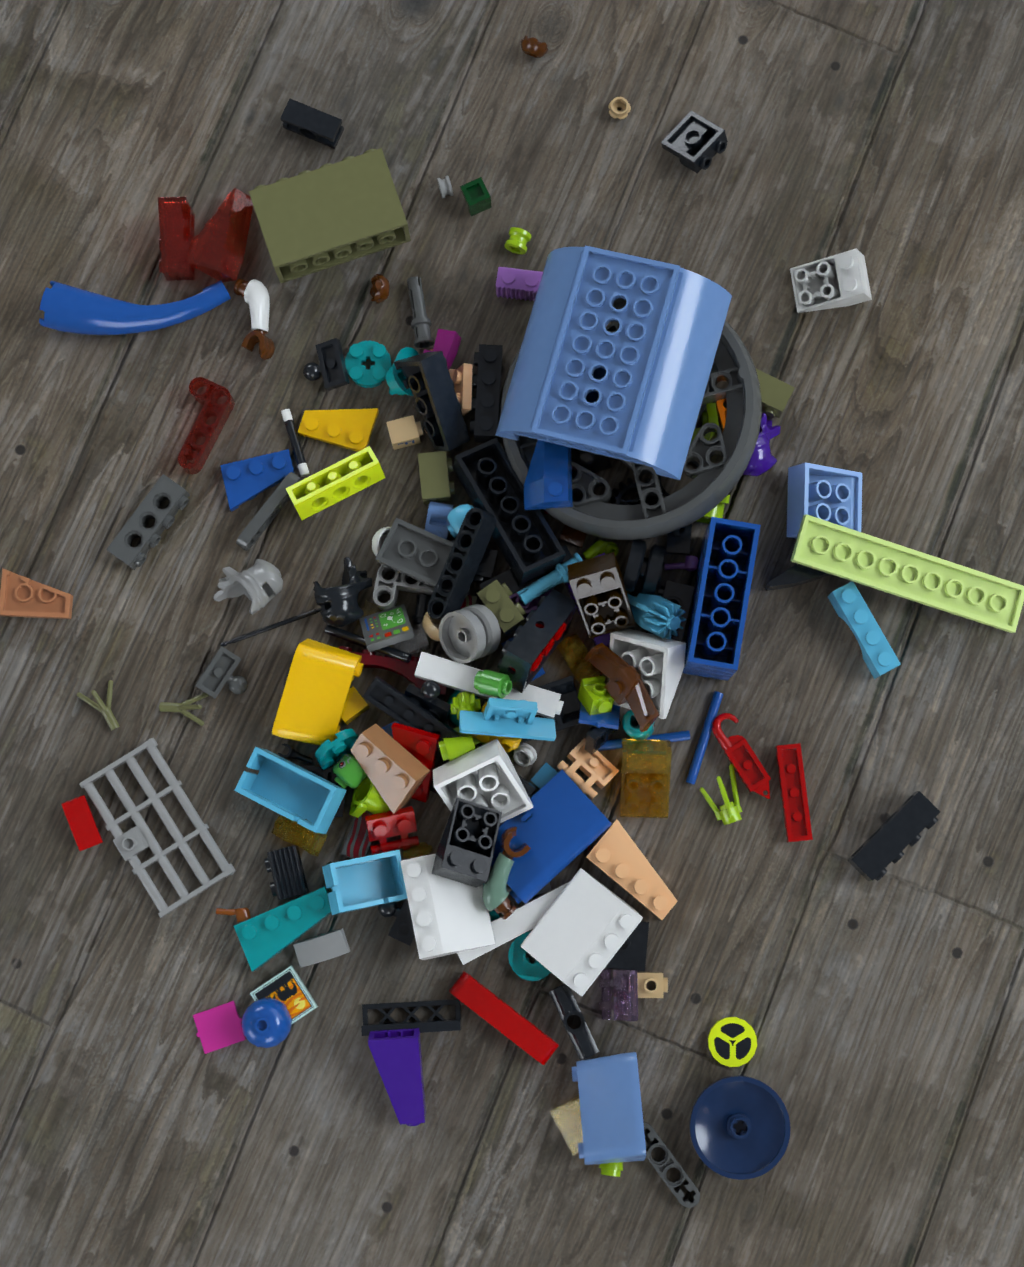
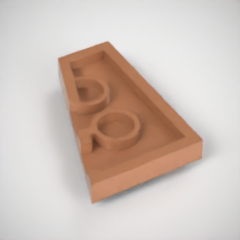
[0,568,73,619]

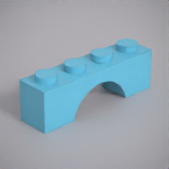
[827,581,901,679]

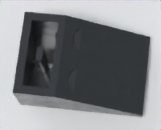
[432,797,502,888]

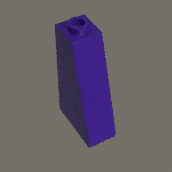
[368,1028,426,1126]

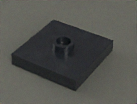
[605,921,649,972]

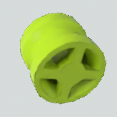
[504,227,532,255]

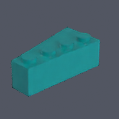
[234,887,331,972]

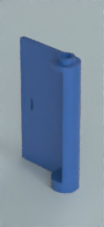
[491,770,612,904]

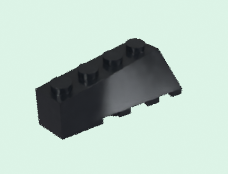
[394,351,470,451]

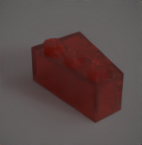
[158,197,195,281]

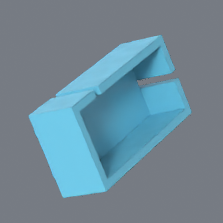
[234,747,347,834]

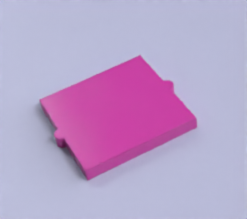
[193,1001,246,1054]

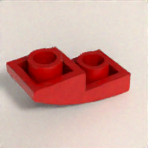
[61,795,103,851]

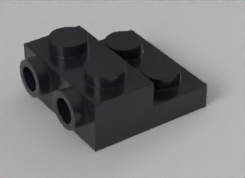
[661,111,728,174]

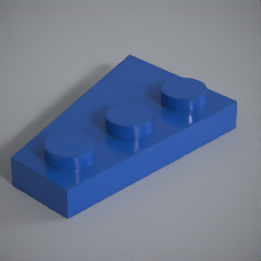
[220,449,295,512]

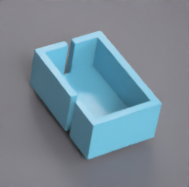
[322,850,408,915]

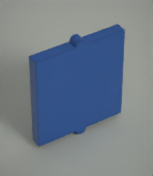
[579,702,620,730]

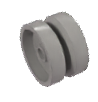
[439,604,501,664]

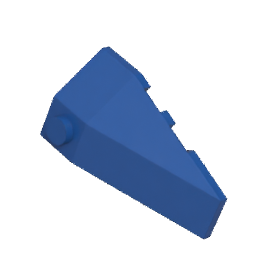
[524,440,573,510]

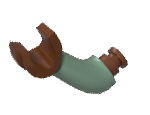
[482,826,531,920]

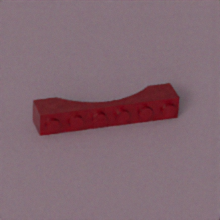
[338,646,448,697]

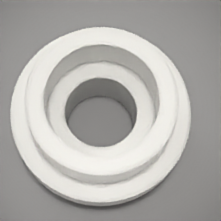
[513,743,537,767]

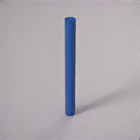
[686,691,723,785]
[598,730,690,751]

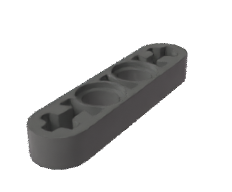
[236,472,302,551]
[643,1121,700,1208]

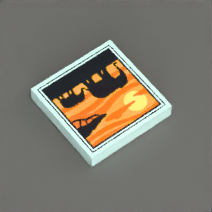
[250,966,318,1024]

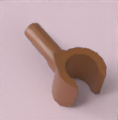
[216,908,251,922]

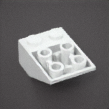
[790,249,872,313]

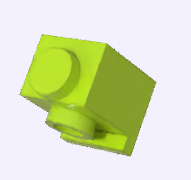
[578,676,614,715]

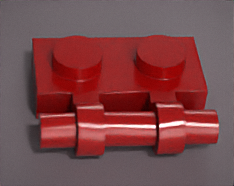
[365,806,419,855]

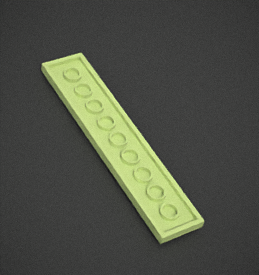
[791,514,1024,633]

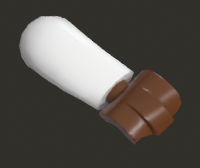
[234,278,275,360]

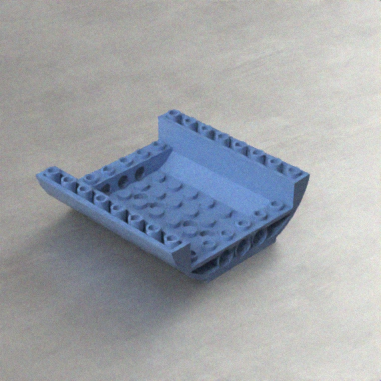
[495,245,732,480]

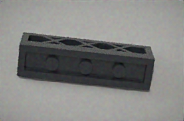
[361,999,462,1036]

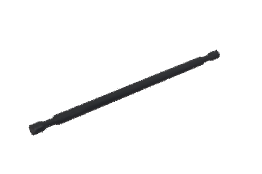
[220,608,322,647]

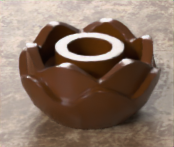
[521,35,548,58]
[370,274,389,303]

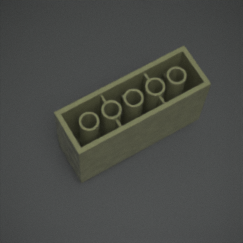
[249,148,411,283]

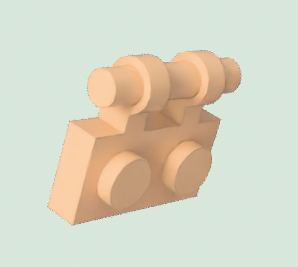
[557,738,619,800]

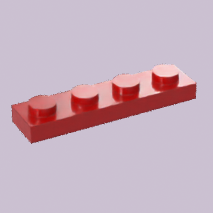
[775,743,813,843]

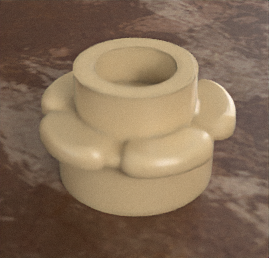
[608,97,631,120]

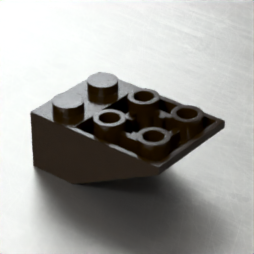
[567,552,636,638]

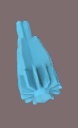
[627,593,686,640]

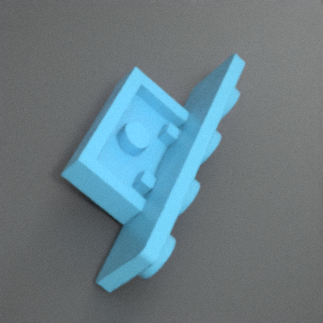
[459,698,556,741]

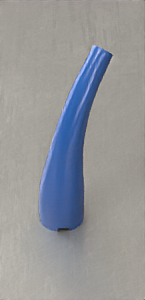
[39,280,231,335]

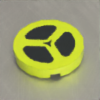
[707,1017,757,1067]

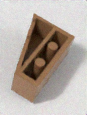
[350,723,430,814]

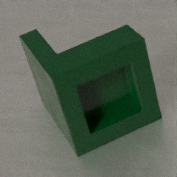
[460,177,492,216]

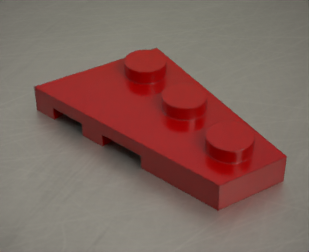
[391,722,440,802]

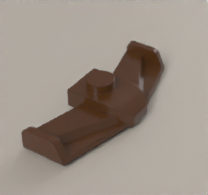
[584,643,659,732]

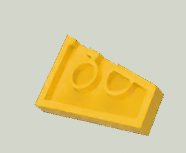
[298,408,379,452]

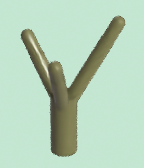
[77,680,120,731]
[159,693,209,726]

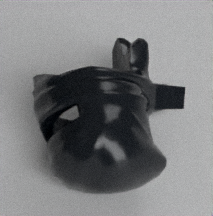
[313,557,372,627]

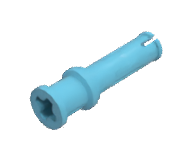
[517,552,583,605]

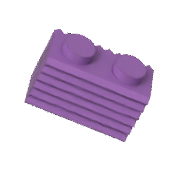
[496,267,543,301]

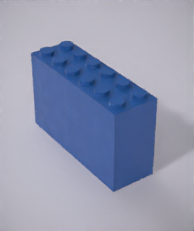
[682,517,761,681]

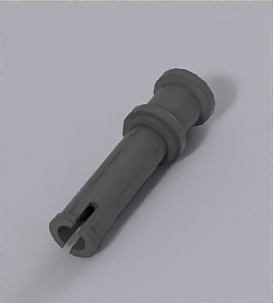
[407,276,435,348]

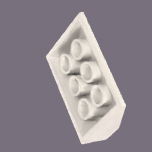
[400,854,496,960]
[520,868,643,996]

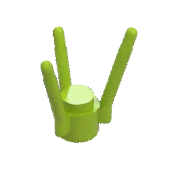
[700,764,742,825]

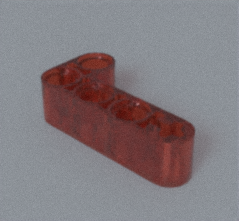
[178,377,235,474]

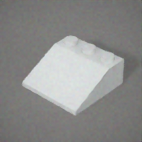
[608,628,686,719]
[433,739,533,823]

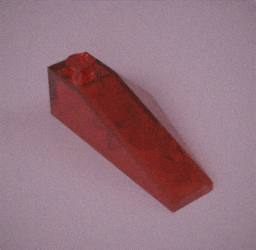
[184,188,253,282]

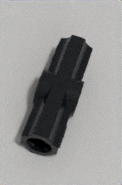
[549,984,599,1061]

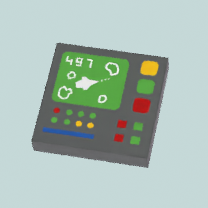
[359,604,415,652]

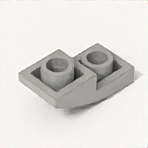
[293,928,350,968]

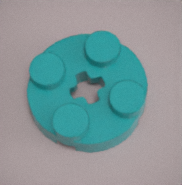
[345,341,392,388]
[315,729,359,770]
[508,931,551,981]

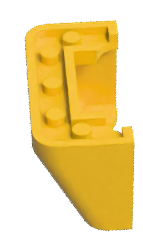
[272,639,364,746]

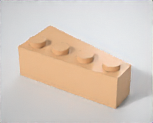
[585,819,678,920]

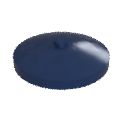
[689,1075,790,1180]

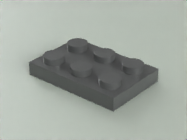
[375,518,454,588]

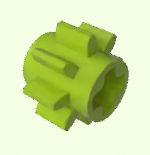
[450,691,481,720]

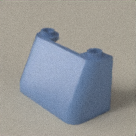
[572,1052,646,1165]

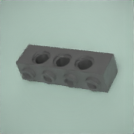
[106,474,190,570]

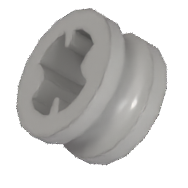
[437,175,453,199]

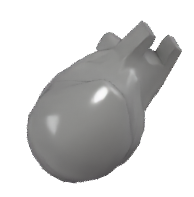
[213,559,283,615]

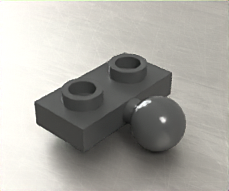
[195,646,248,699]

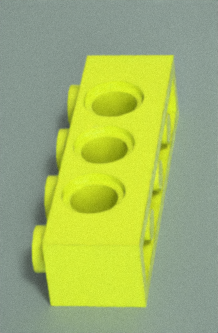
[286,446,385,520]

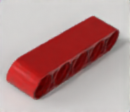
[449,971,559,1066]

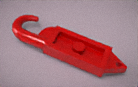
[712,713,771,799]

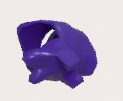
[743,413,781,477]

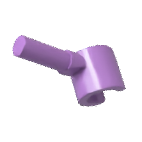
[665,556,698,571]

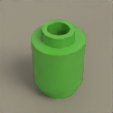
[474,669,512,699]

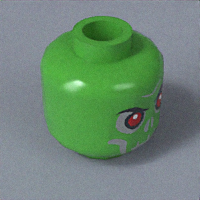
[333,753,367,789]

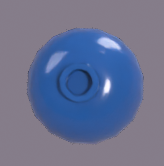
[241,997,292,1048]

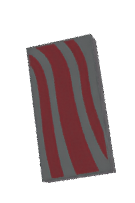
[341,811,373,859]

